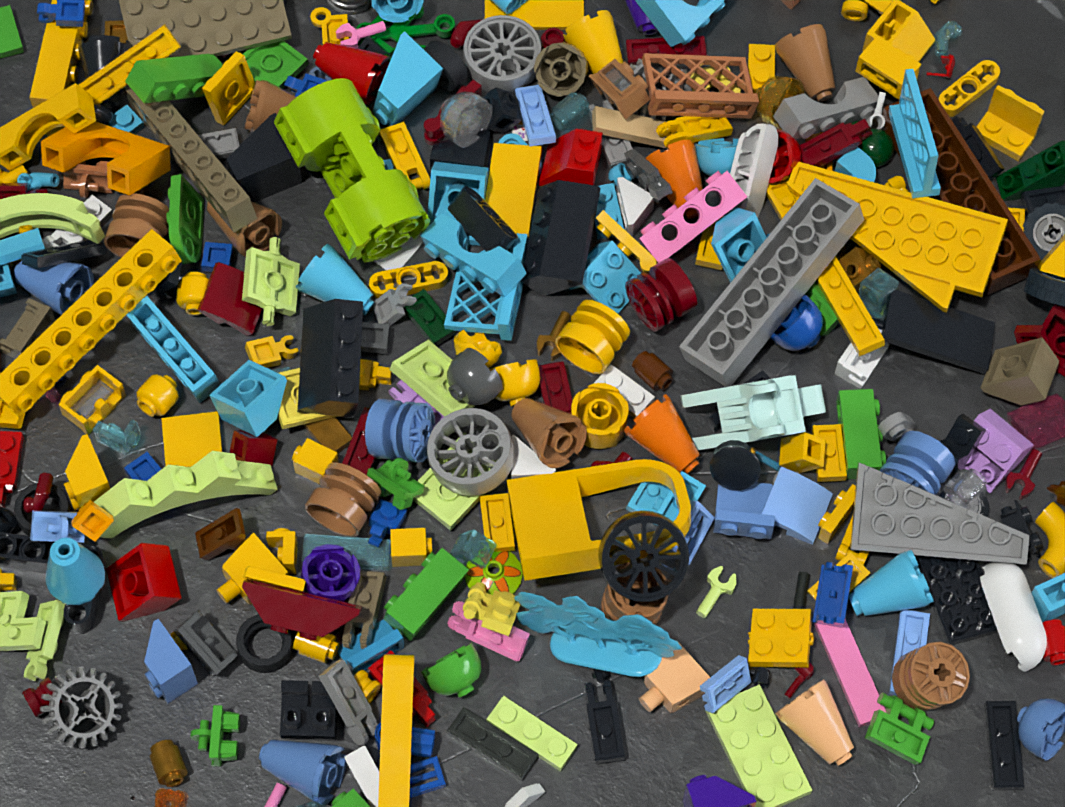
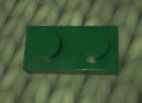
[403,289,456,346]

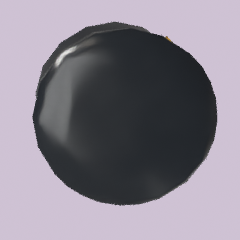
[710,440,761,491]

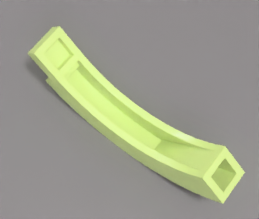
[0,193,105,244]

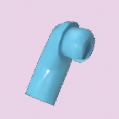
[17,172,60,191]

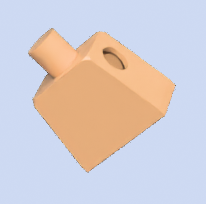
[639,642,710,713]

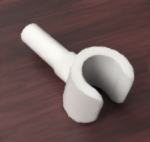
[866,92,886,129]

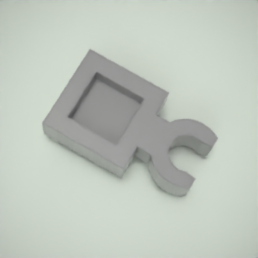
[373,283,416,327]

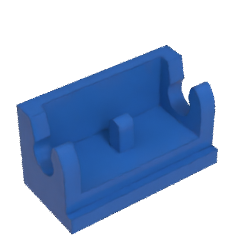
[812,562,853,628]

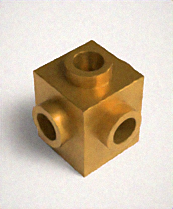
[838,247,884,293]

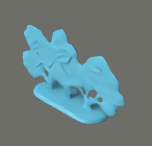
[514,592,682,677]

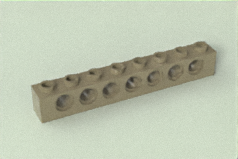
[123,85,257,233]

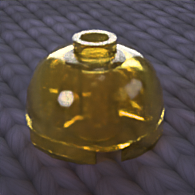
[756,76,804,130]

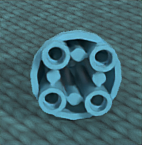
[848,550,934,616]

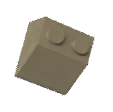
[981,337,1059,405]

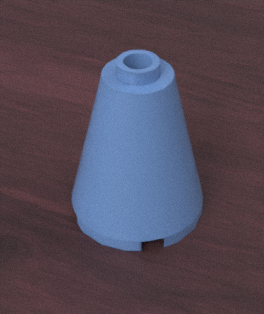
[14,261,94,315]
[259,740,347,805]

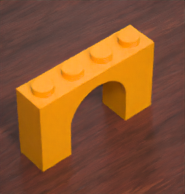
[41,121,170,195]

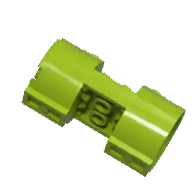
[274,78,430,262]

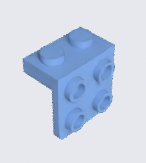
[713,482,775,539]

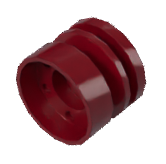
[625,258,698,332]

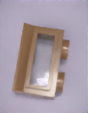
[589,59,651,119]

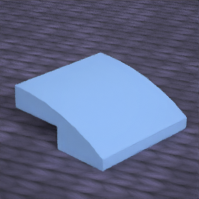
[762,467,833,545]

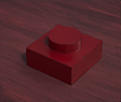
[1014,325,1050,347]

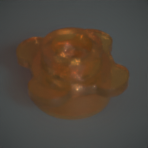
[154,788,185,807]

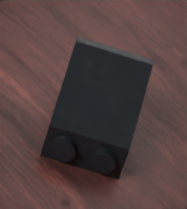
[226,113,302,203]

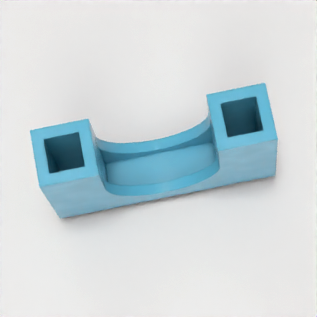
[635,0,725,47]

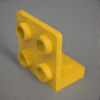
[976,85,1044,162]

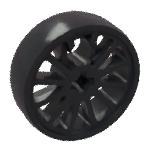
[598,511,689,602]

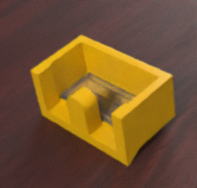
[58,365,126,435]

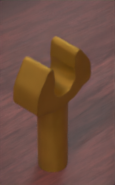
[537,311,571,361]

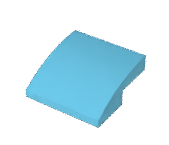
[625,471,706,526]

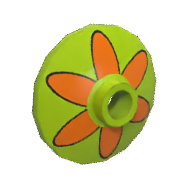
[465,548,523,595]

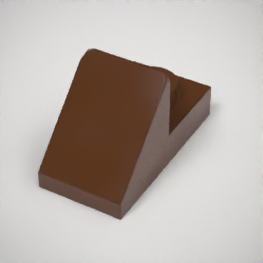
[195,508,246,560]

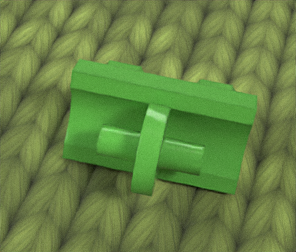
[367,458,424,510]
[190,705,241,767]

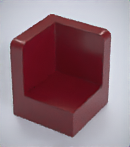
[229,430,278,466]

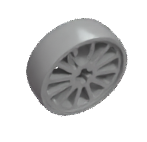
[463,15,542,93]
[427,408,515,496]

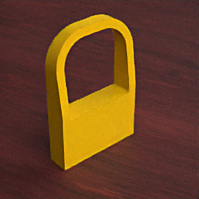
[507,459,691,581]

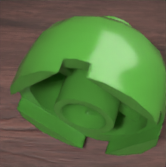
[421,642,481,698]

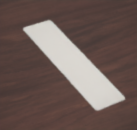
[344,746,379,807]

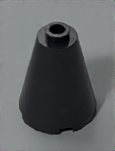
[78,35,132,112]

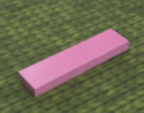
[814,619,886,728]

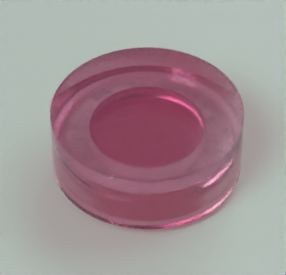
[44,386,62,405]

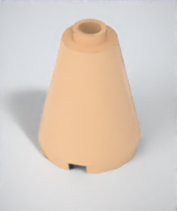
[775,679,854,766]

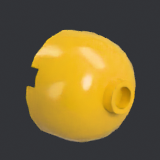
[489,359,540,407]

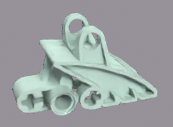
[680,375,826,450]

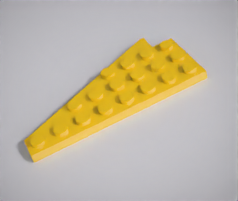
[787,162,1008,313]

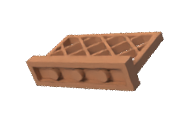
[642,53,759,119]

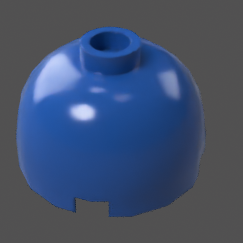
[770,295,823,351]

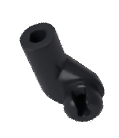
[94,104,113,125]

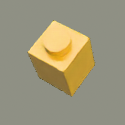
[779,432,826,473]
[292,438,339,484]
[390,528,432,567]

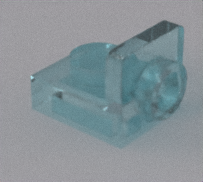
[859,268,899,319]
[93,419,141,455]
[450,529,496,569]

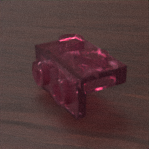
[1007,393,1065,451]

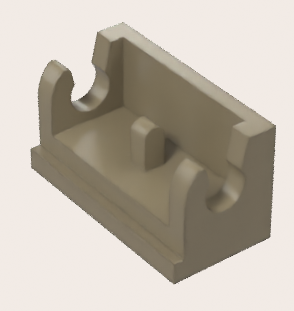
[0,299,55,359]

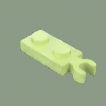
[24,600,65,682]

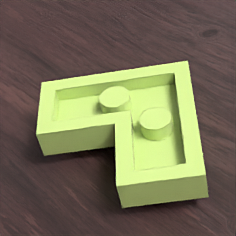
[0,591,46,651]

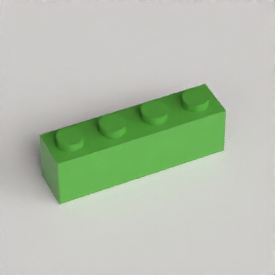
[125,54,223,103]

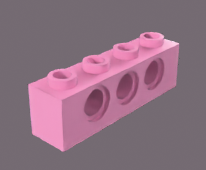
[638,170,747,263]

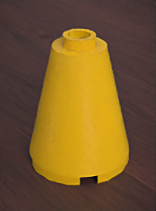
[563,10,623,86]

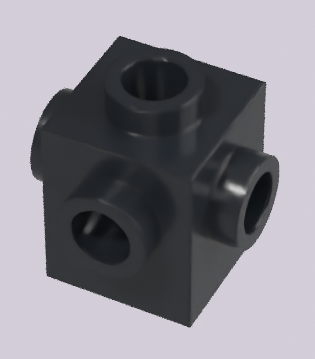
[478,87,522,134]

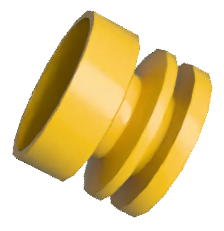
[555,300,630,374]

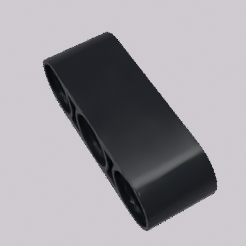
[448,186,518,252]

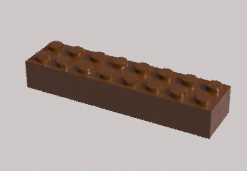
[882,88,1041,295]

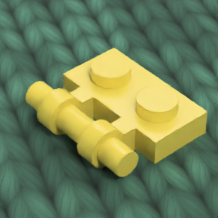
[463,582,521,636]

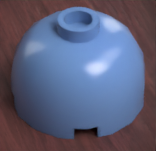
[1017,699,1065,760]

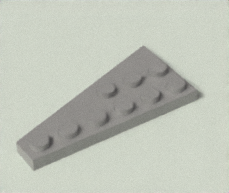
[850,462,1029,564]

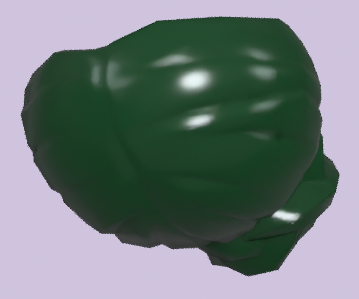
[851,121,895,167]

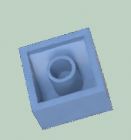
[144,619,198,704]

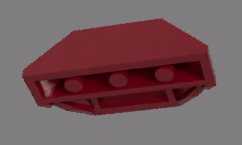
[242,579,362,640]

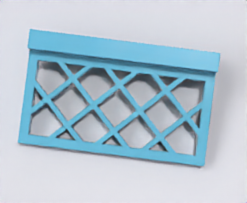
[888,69,941,198]
[444,233,528,341]

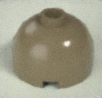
[534,42,588,97]

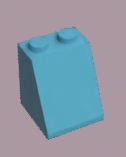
[373,31,443,127]

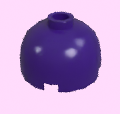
[301,544,360,601]

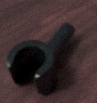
[748,667,770,689]

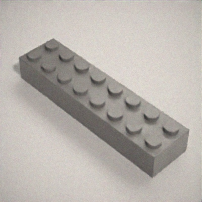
[679,178,864,387]

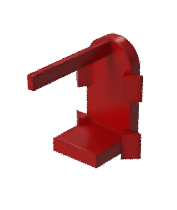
[926,54,955,78]

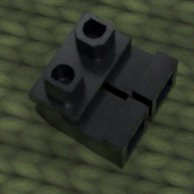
[280,680,339,740]

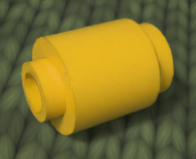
[293,631,339,664]

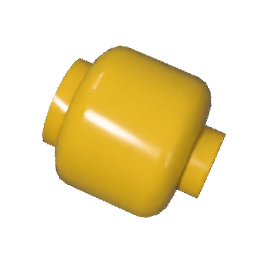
[176,272,209,315]
[136,374,179,417]

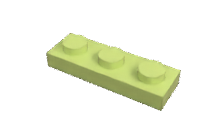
[486,696,578,772]

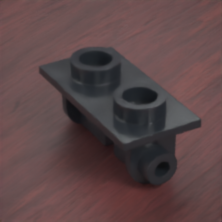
[1000,500,1044,562]

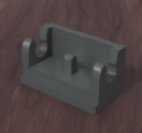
[173,609,238,676]

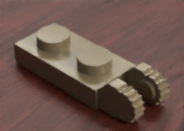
[342,571,387,649]

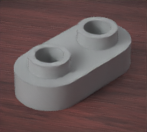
[878,412,917,442]

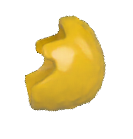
[454,330,502,368]

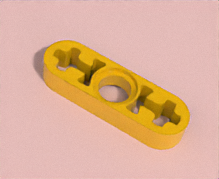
[938,60,1000,117]
[369,261,448,299]

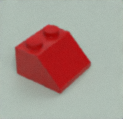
[539,129,603,186]
[106,543,181,622]

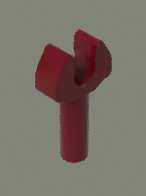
[1005,449,1042,500]

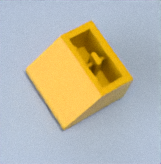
[862,0,935,62]
[855,36,921,100]

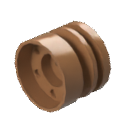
[104,194,169,258]
[305,462,381,537]
[600,561,668,625]
[892,642,970,711]

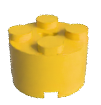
[571,383,629,449]

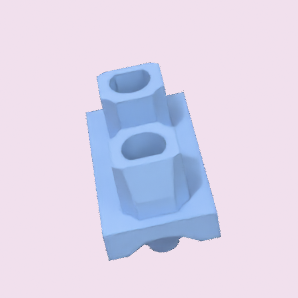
[30,510,85,543]

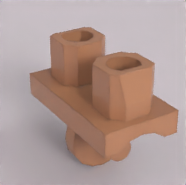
[63,161,113,198]

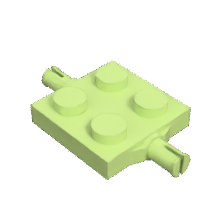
[242,237,300,326]

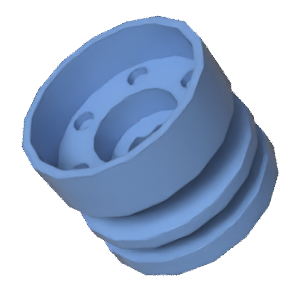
[365,399,436,462]
[880,431,956,494]

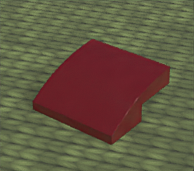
[197,262,262,336]

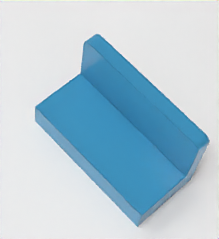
[337,620,404,676]

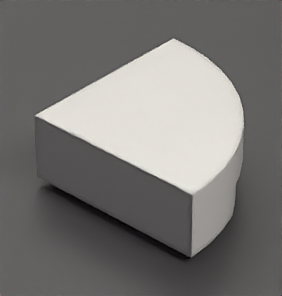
[505,783,545,807]

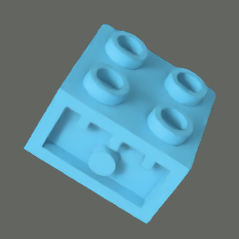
[569,240,641,314]

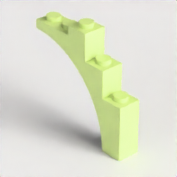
[94,451,278,539]

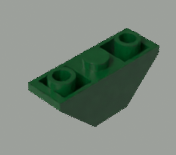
[996,140,1065,201]

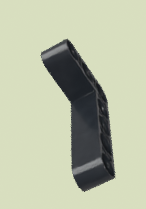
[0,532,107,634]

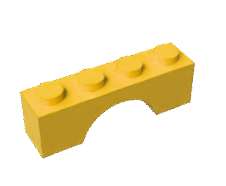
[0,83,96,171]

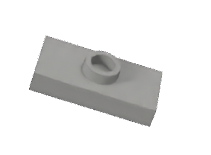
[198,128,239,160]

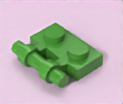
[865,692,934,765]

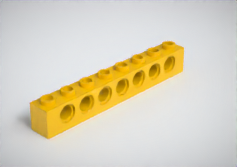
[0,229,182,418]

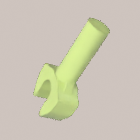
[696,566,736,618]

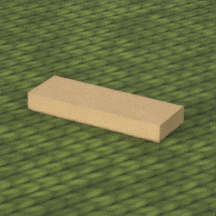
[592,106,668,149]

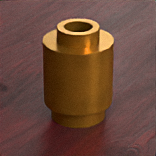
[150,740,188,787]

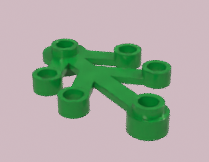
[356,5,455,63]

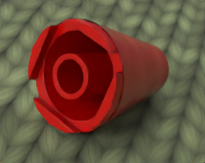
[313,42,390,105]

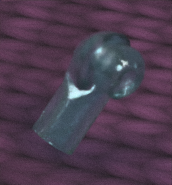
[935,21,962,57]

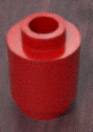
[1042,619,1065,665]

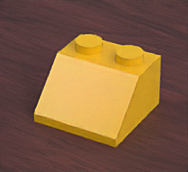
[63,434,111,511]

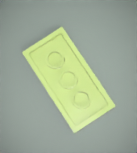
[705,684,812,807]

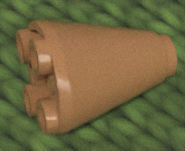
[244,80,297,133]

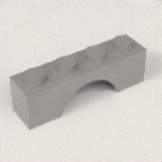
[773,77,878,139]

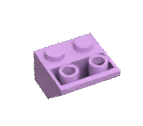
[963,409,1034,493]

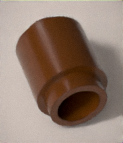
[632,351,673,391]

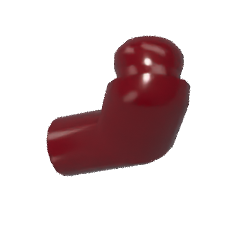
[450,19,482,49]
[24,472,54,513]

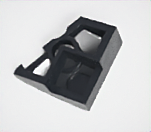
[430,129,491,170]

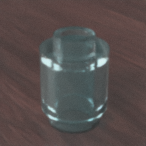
[549,92,589,131]

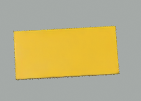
[485,0,584,30]
[485,143,542,239]

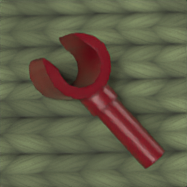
[784,662,814,699]

